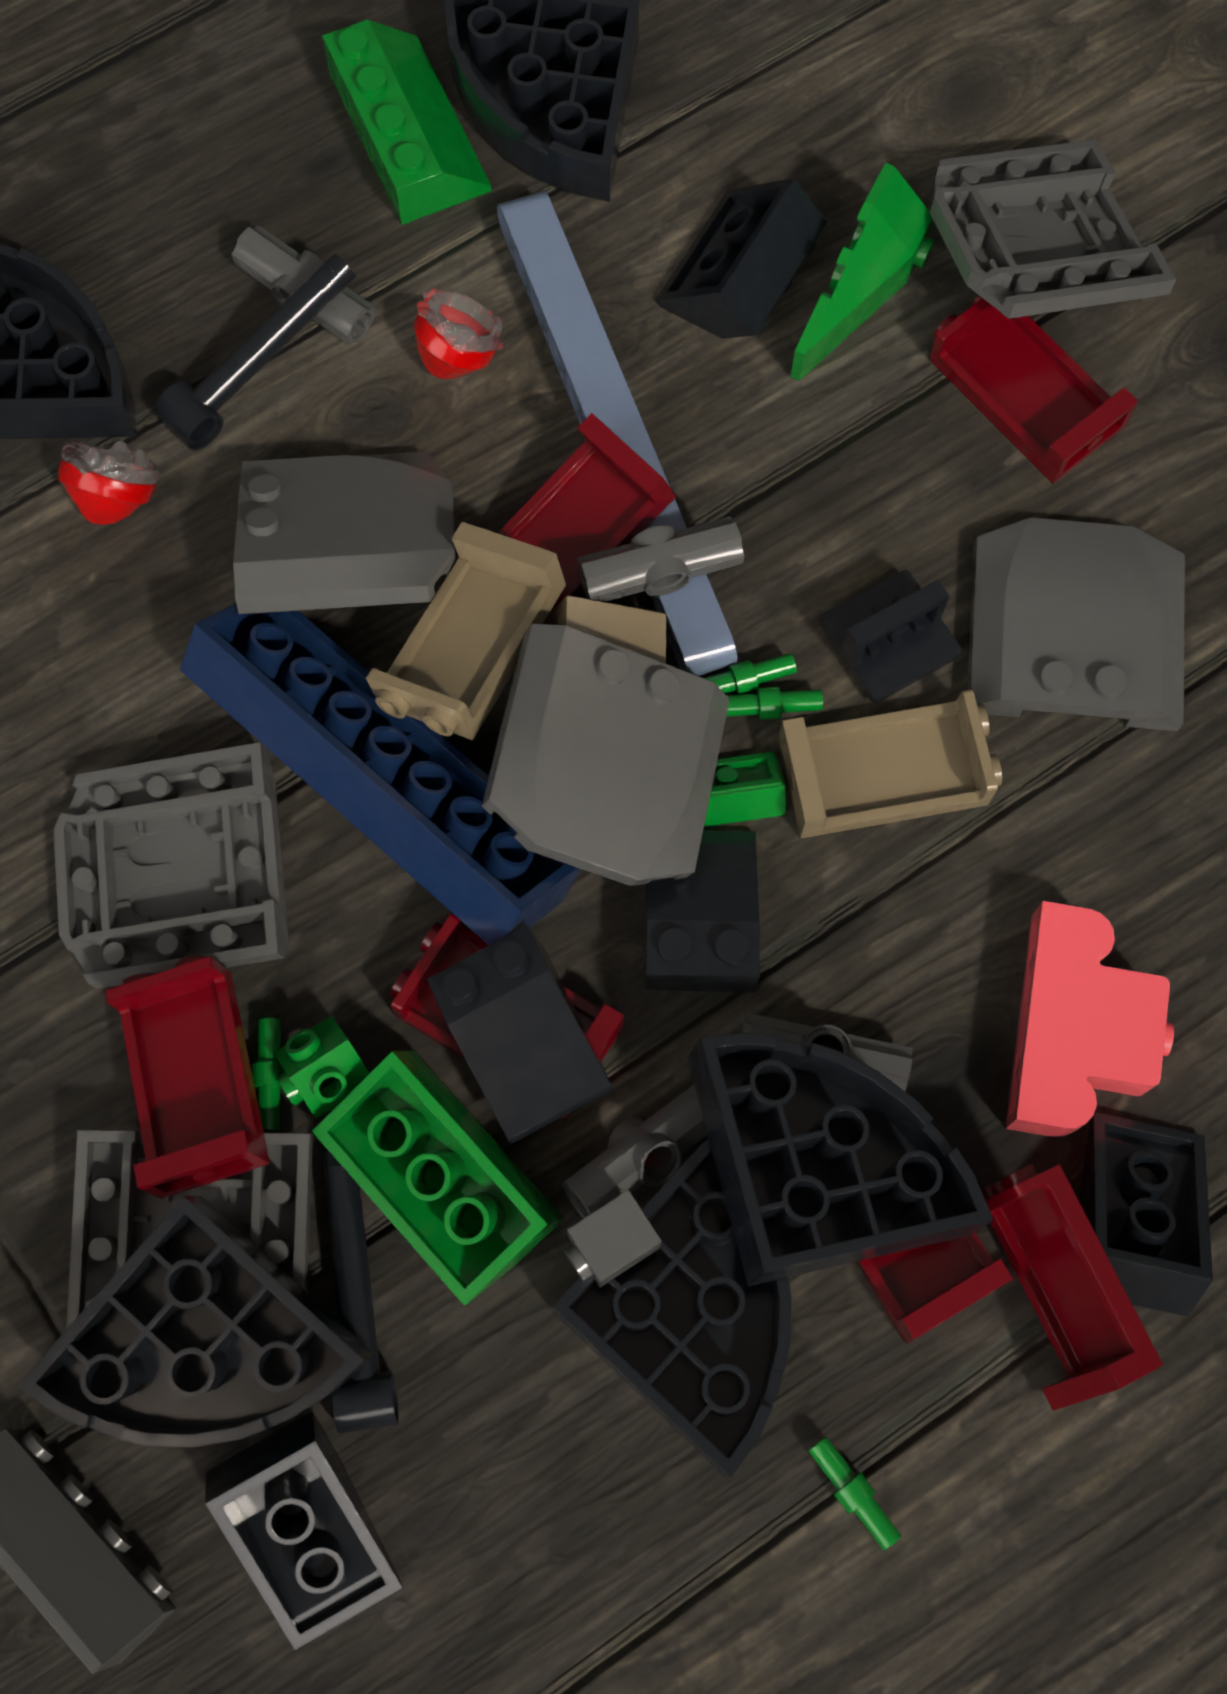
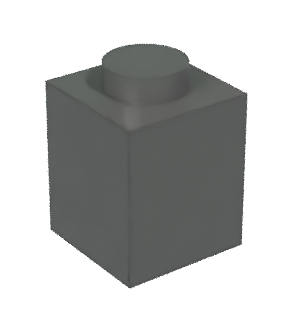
[564,1190,662,1287]

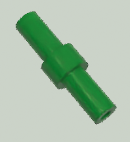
[704,653,797,695]
[726,687,823,720]
[252,1018,285,1133]
[808,1436,902,1551]

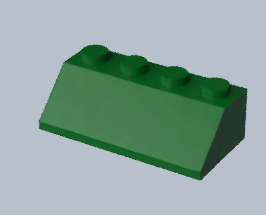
[322,19,492,225]
[312,1051,565,1306]

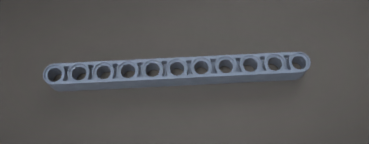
[496,190,737,676]

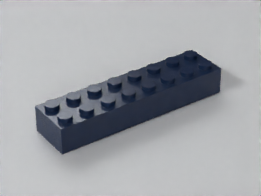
[180,604,581,945]

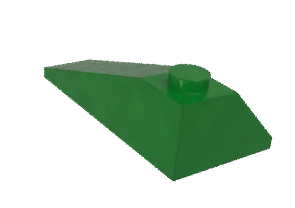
[790,163,935,381]

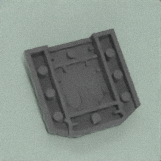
[930,139,1177,319]
[233,451,456,614]
[967,517,1185,731]
[482,624,730,886]
[53,742,289,989]
[66,1130,313,1330]

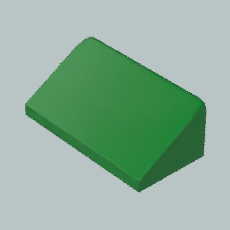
[704,752,786,827]

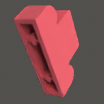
[1005,901,1174,1137]

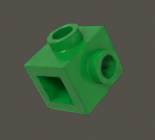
[274,1015,370,1119]

